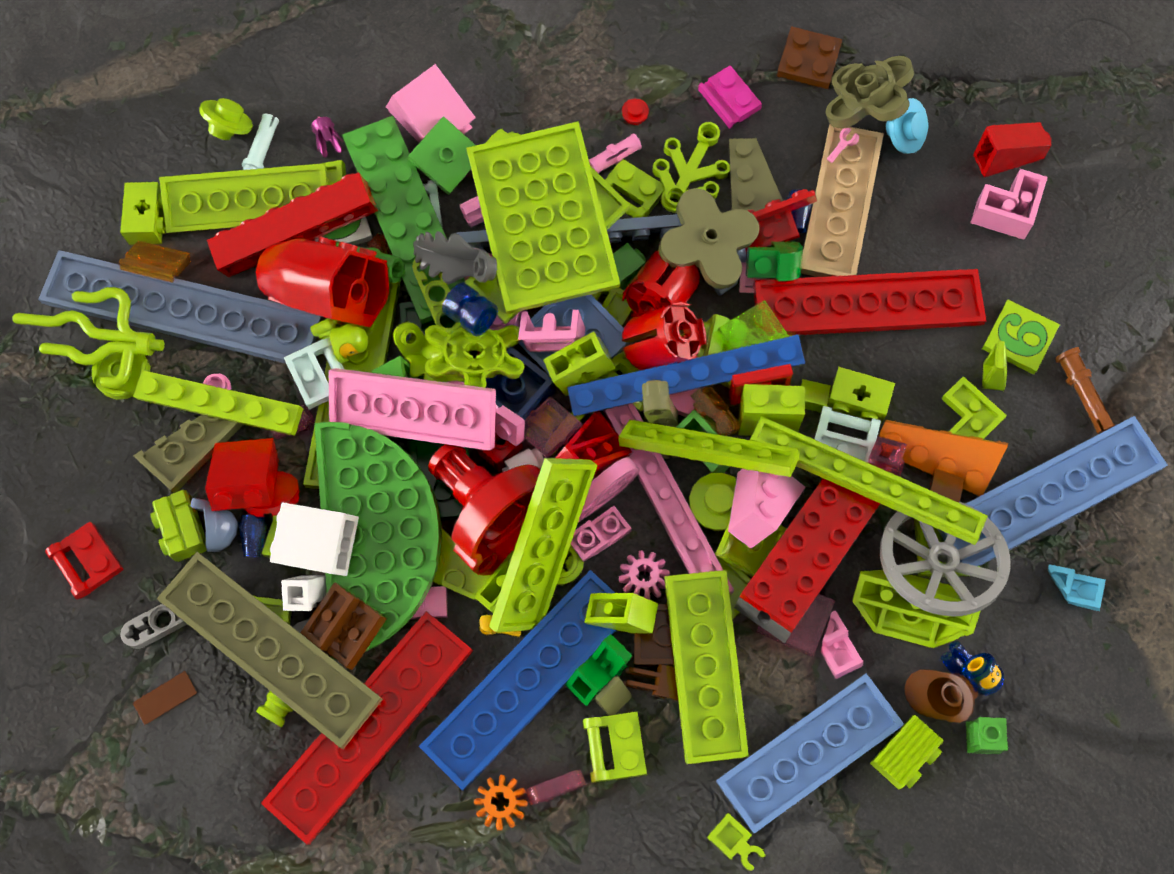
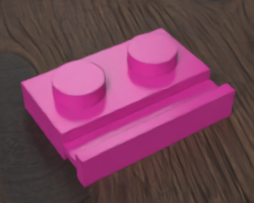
[698,65,762,129]

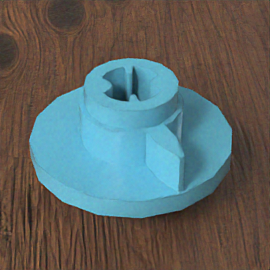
[886,98,928,154]

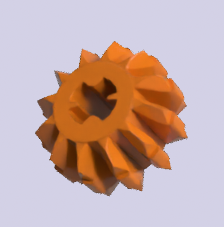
[474,775,528,831]

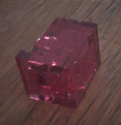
[868,436,907,476]

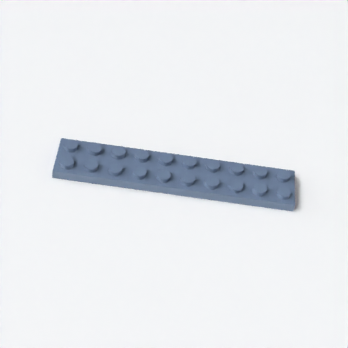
[38,250,324,364]

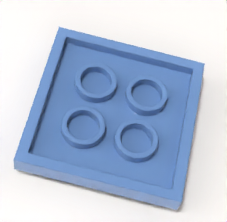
[519,294,630,376]

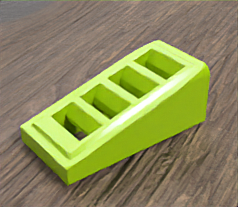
[982,341,1007,391]

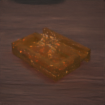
[119,241,190,283]

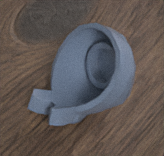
[191,498,238,552]

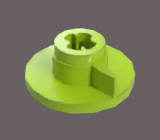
[199,98,253,140]
[689,473,737,531]

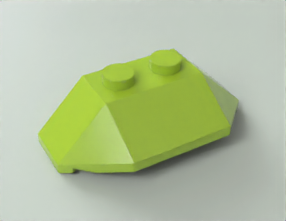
[852,570,981,648]

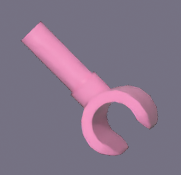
[827,128,859,163]

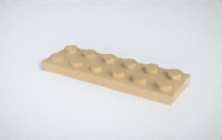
[801,124,884,277]

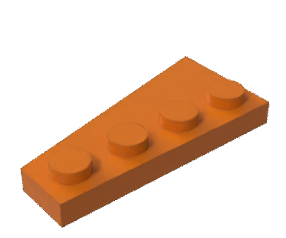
[874,420,1008,496]

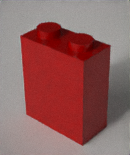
[205,438,279,511]

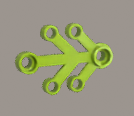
[652,122,730,213]

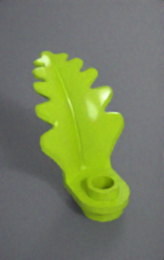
[393,322,465,383]

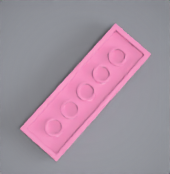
[329,368,496,450]

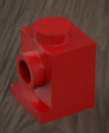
[477,432,523,472]

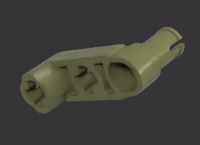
[642,380,679,459]

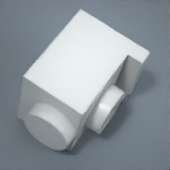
[281,575,327,611]

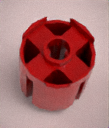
[622,250,700,317]
[622,302,706,370]

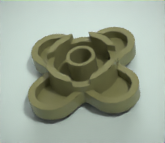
[826,56,914,128]
[658,188,759,289]

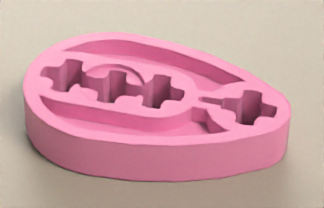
[578,457,639,522]

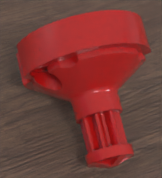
[428,444,540,576]

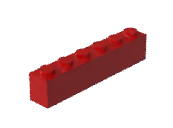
[207,172,378,277]

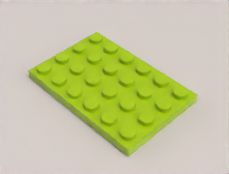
[466,121,621,314]

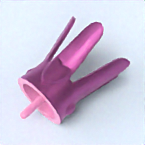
[311,117,344,158]

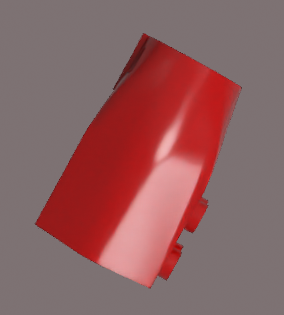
[256,237,389,328]

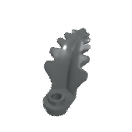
[413,231,497,284]

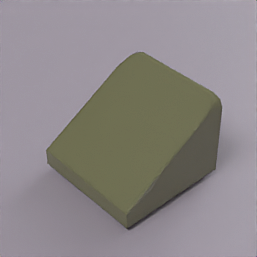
[595,676,632,716]

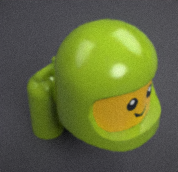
[310,318,368,364]

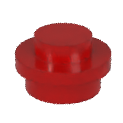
[622,98,649,125]

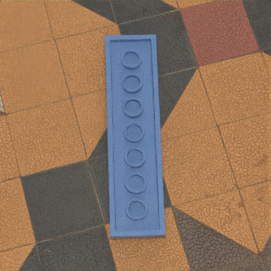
[937,416,1168,567]

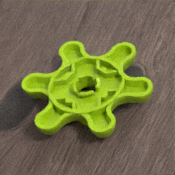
[425,309,524,388]

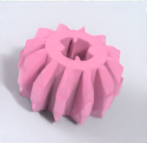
[619,551,670,600]

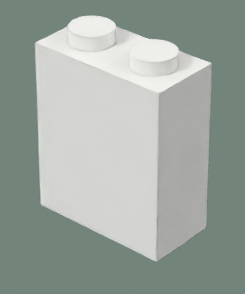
[270,502,359,576]

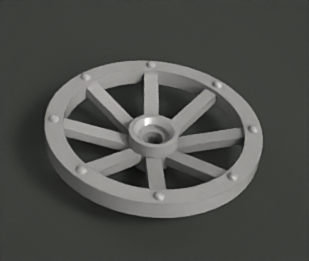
[880,502,1011,616]

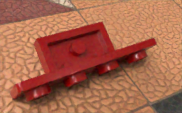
[745,189,817,254]

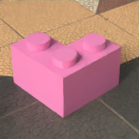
[970,169,1048,240]

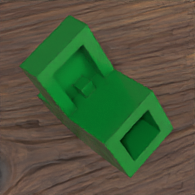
[745,241,803,281]
[565,634,632,707]

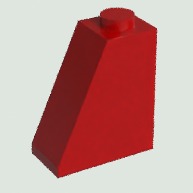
[973,122,1052,178]

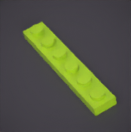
[133,370,303,436]
[618,419,799,477]

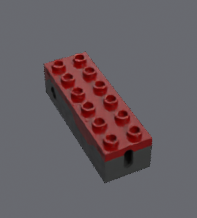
[734,478,880,643]

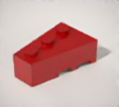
[555,411,633,481]

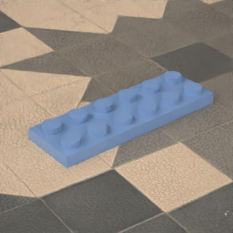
[716,673,905,834]

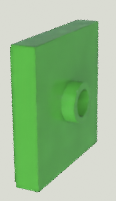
[407,116,476,195]

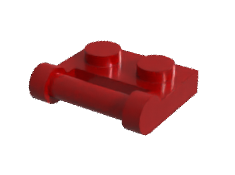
[45,521,124,600]

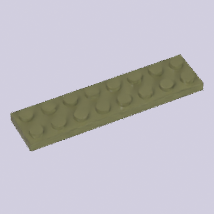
[157,552,383,749]

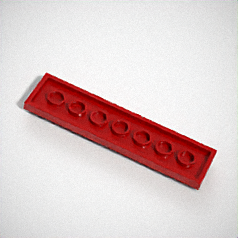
[753,269,986,337]
[261,611,473,845]

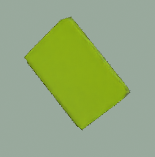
[801,379,831,412]

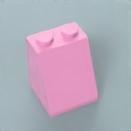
[386,64,476,143]

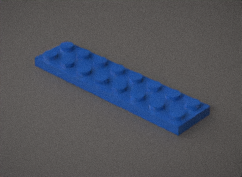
[419,570,617,791]

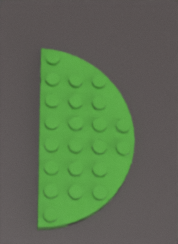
[314,422,442,660]

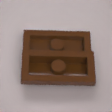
[300,582,387,670]

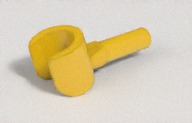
[479,615,521,637]

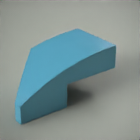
[1048,564,1106,611]

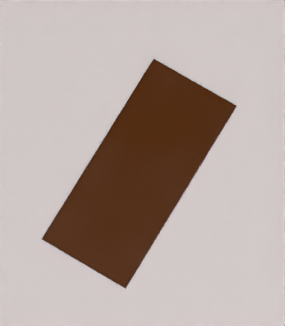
[133,671,197,726]

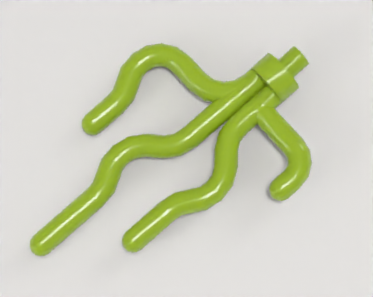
[12,287,165,388]

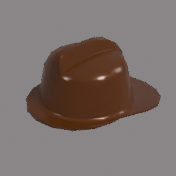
[905,669,978,723]

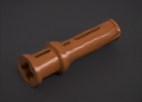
[1055,347,1115,434]

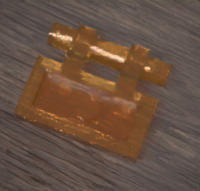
[691,387,740,436]

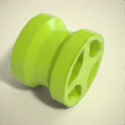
[256,690,293,728]

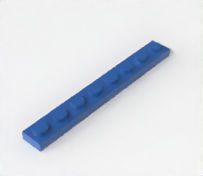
[567,335,805,417]

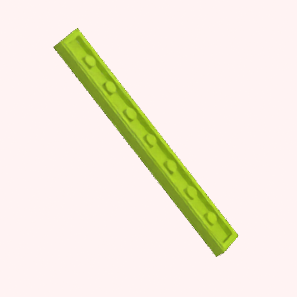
[750,416,988,545]

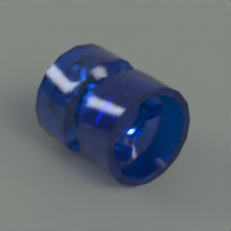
[442,282,498,337]

